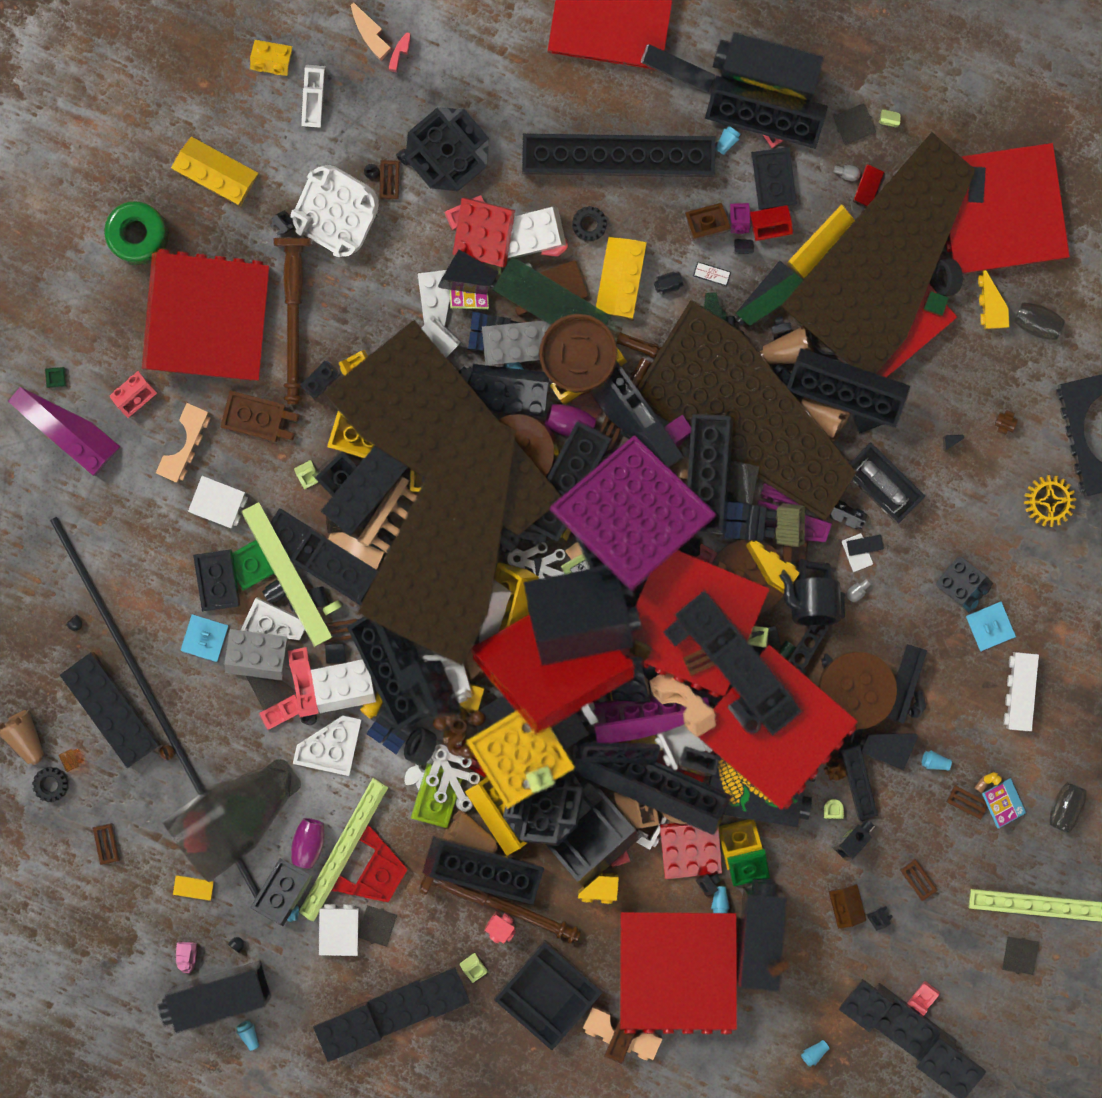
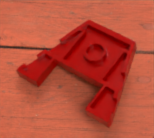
[331,825,408,902]

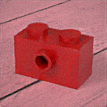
[750,205,793,241]

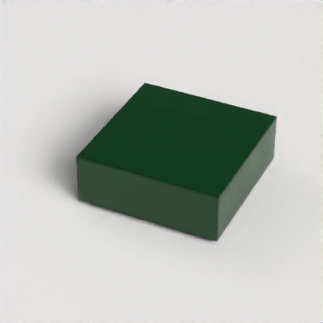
[923,291,949,316]
[45,367,67,388]

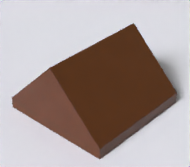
[685,202,731,241]

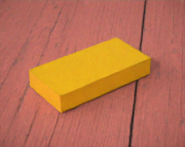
[173,875,214,901]

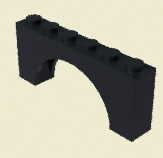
[1056,374,1102,497]

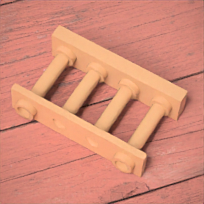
[357,477,417,553]

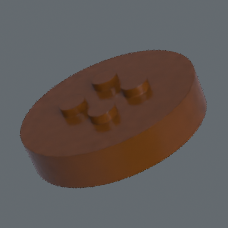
[539,314,618,393]
[498,414,559,479]
[712,539,783,614]
[818,652,897,729]

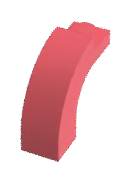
[288,647,319,717]

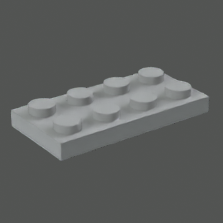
[482,320,556,365]

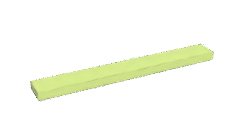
[242,502,332,647]
[299,778,388,922]
[969,889,1102,922]

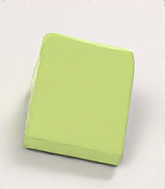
[879,110,901,128]
[294,460,318,489]
[526,766,555,792]
[460,953,488,983]

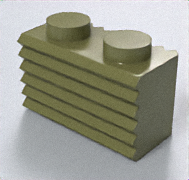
[775,504,805,547]

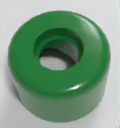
[104,201,169,265]

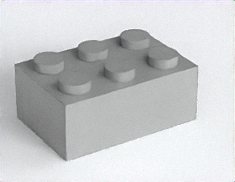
[224,629,288,680]

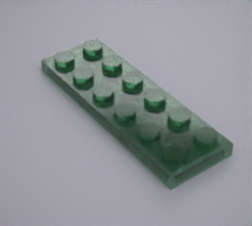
[492,257,611,325]

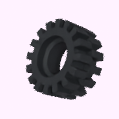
[572,206,607,242]
[32,767,69,802]

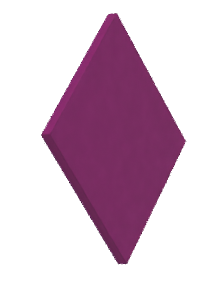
[550,435,716,590]

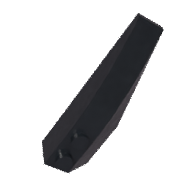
[312,451,396,554]

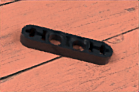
[788,625,828,673]

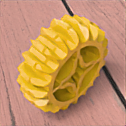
[1024,475,1076,527]

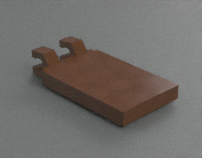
[508,260,588,316]
[220,390,300,442]

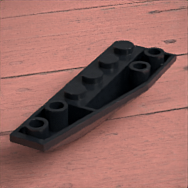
[589,362,684,468]

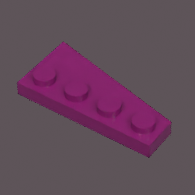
[757,499,832,542]

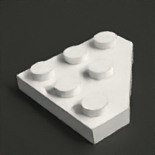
[293,715,362,776]

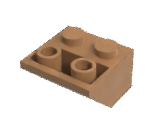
[614,792,659,829]

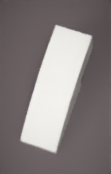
[301,65,325,127]

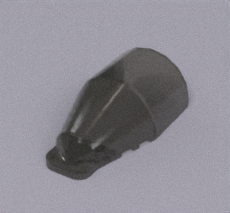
[163,759,301,883]

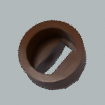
[159,745,175,760]

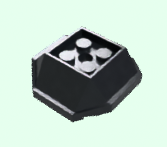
[405,107,489,192]
[503,770,585,846]

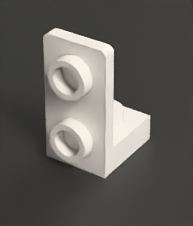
[637,816,670,849]

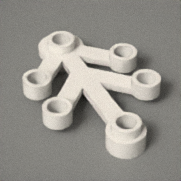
[507,542,565,579]
[426,744,480,812]

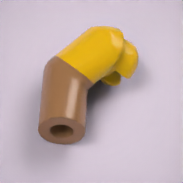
[975,772,1002,794]

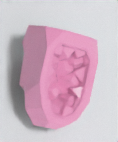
[176,942,197,973]

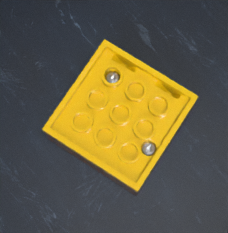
[467,710,574,808]

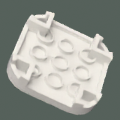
[290,165,379,257]

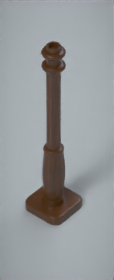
[273,238,313,404]
[419,875,581,944]

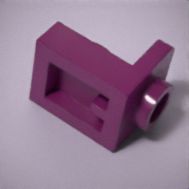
[730,203,750,234]

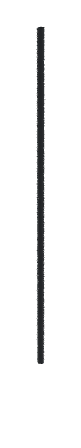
[50,517,260,898]

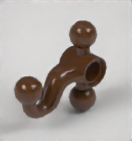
[433,708,486,759]

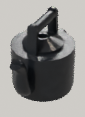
[778,559,845,626]

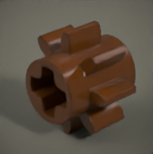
[994,410,1018,435]
[823,757,847,781]

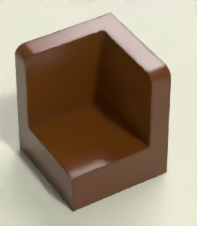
[782,543,807,562]

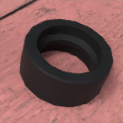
[930,258,963,296]
[404,727,437,766]

